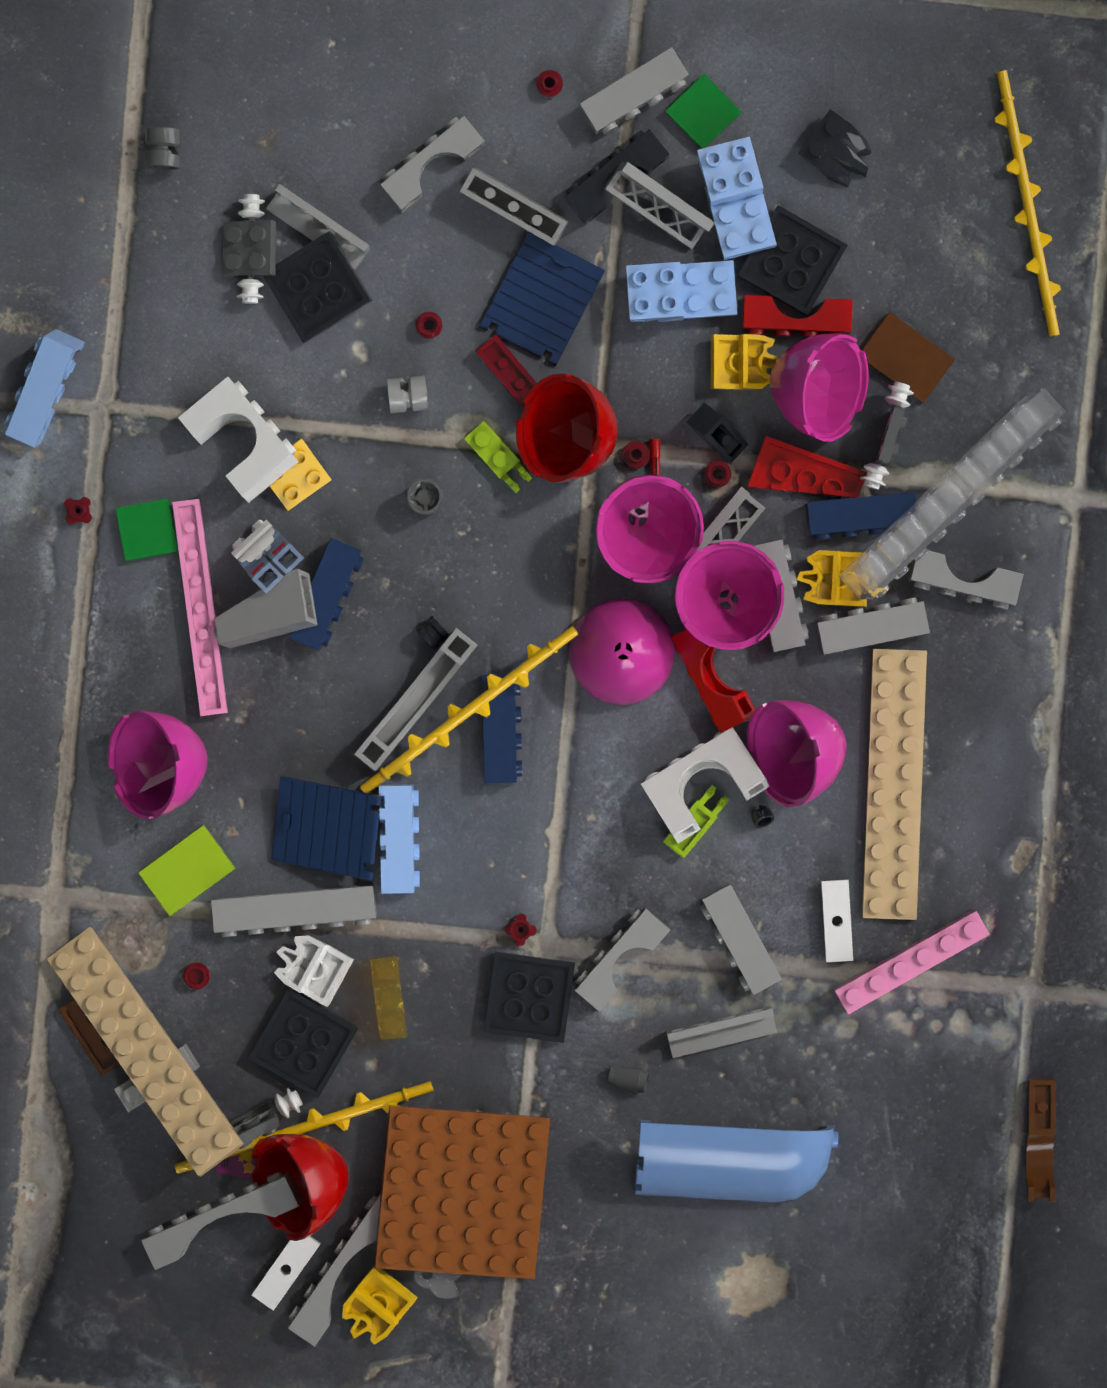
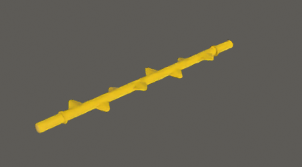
[994,70,1061,337]
[360,626,578,793]
[175,1081,434,1174]

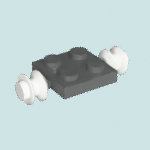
[223,194,276,304]
[860,382,914,490]
[229,1088,303,1149]

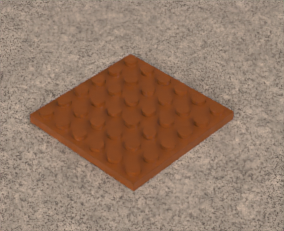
[374,1105,550,1279]

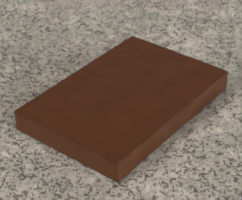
[862,312,955,404]
[58,999,120,1077]

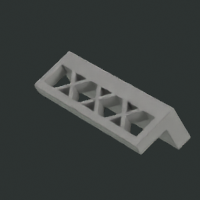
[604,162,715,249]
[266,184,370,271]
[677,487,765,576]
[666,1006,777,1058]

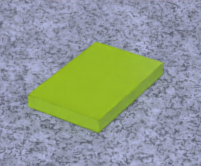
[139,825,236,916]

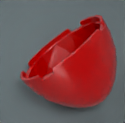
[516,373,618,483]
[251,1134,349,1241]

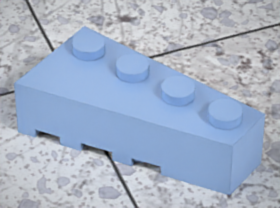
[5,329,85,448]
[379,784,420,894]

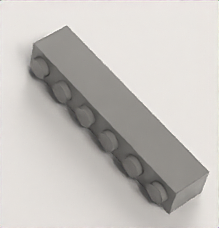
[211,885,377,937]

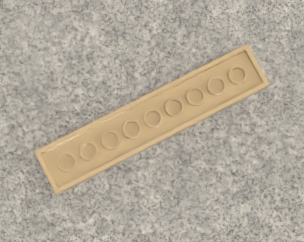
[862,649,927,920]
[47,927,244,1177]

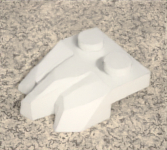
[274,935,354,1007]

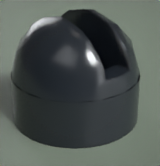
[751,805,775,828]

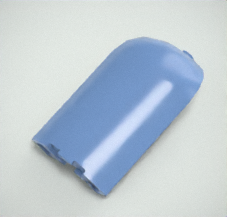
[634,1120,838,1203]

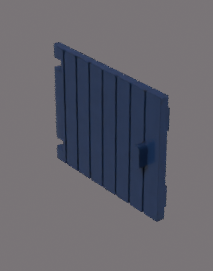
[480,231,605,366]
[272,776,381,880]

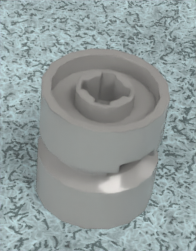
[387,375,428,414]

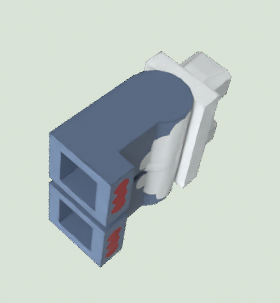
[231,520,304,594]

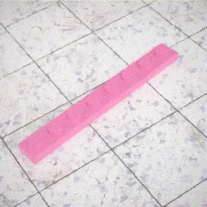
[172,499,228,716]

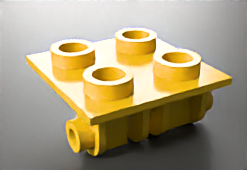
[270,438,331,511]

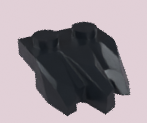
[798,109,872,187]

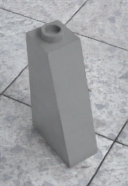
[214,569,317,649]

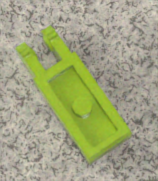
[464,421,532,493]
[663,785,729,859]

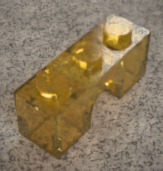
[370,954,408,1040]

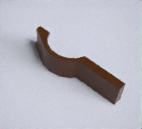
[1025,1079,1056,1203]

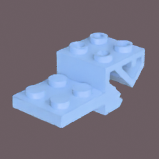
[697,136,777,260]
[626,260,737,322]

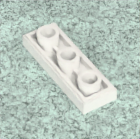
[821,880,853,962]
[252,1236,321,1311]

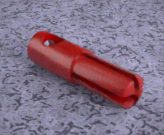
[650,439,661,476]

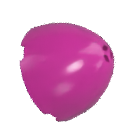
[770,334,869,442]
[596,475,704,583]
[675,541,784,650]
[568,598,676,705]
[747,700,847,807]
[108,710,208,819]

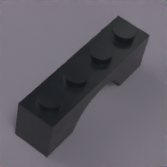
[565,129,670,225]

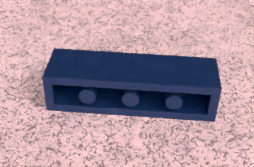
[806,492,918,540]
[289,538,364,650]
[482,674,522,783]

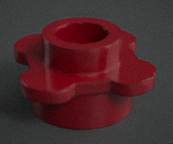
[64,497,92,525]
[504,914,537,946]

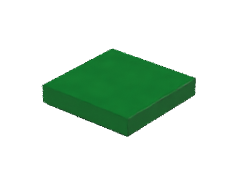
[665,74,742,149]
[116,498,179,561]

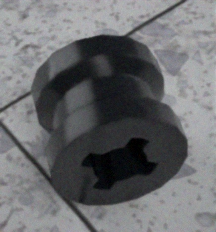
[416,616,449,649]

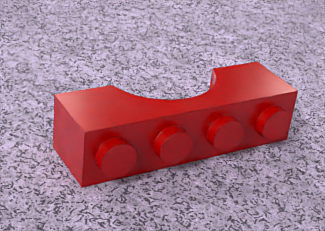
[742,295,853,338]
[671,629,755,733]

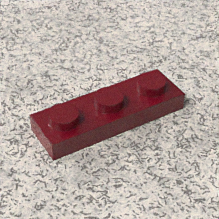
[475,334,537,409]

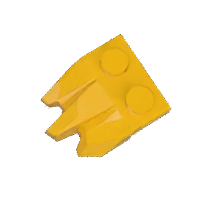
[710,334,779,390]
[796,550,869,607]
[342,1266,418,1345]

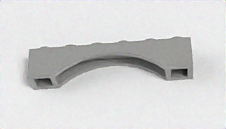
[354,628,478,771]
[142,1171,304,1270]
[288,1192,381,1347]

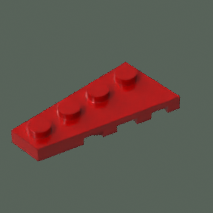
[747,436,867,498]

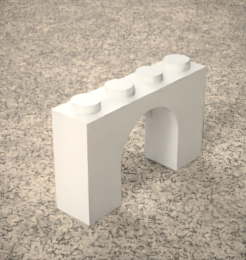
[178,377,299,503]
[641,727,770,843]

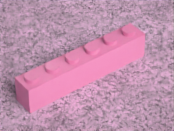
[833,909,990,1014]

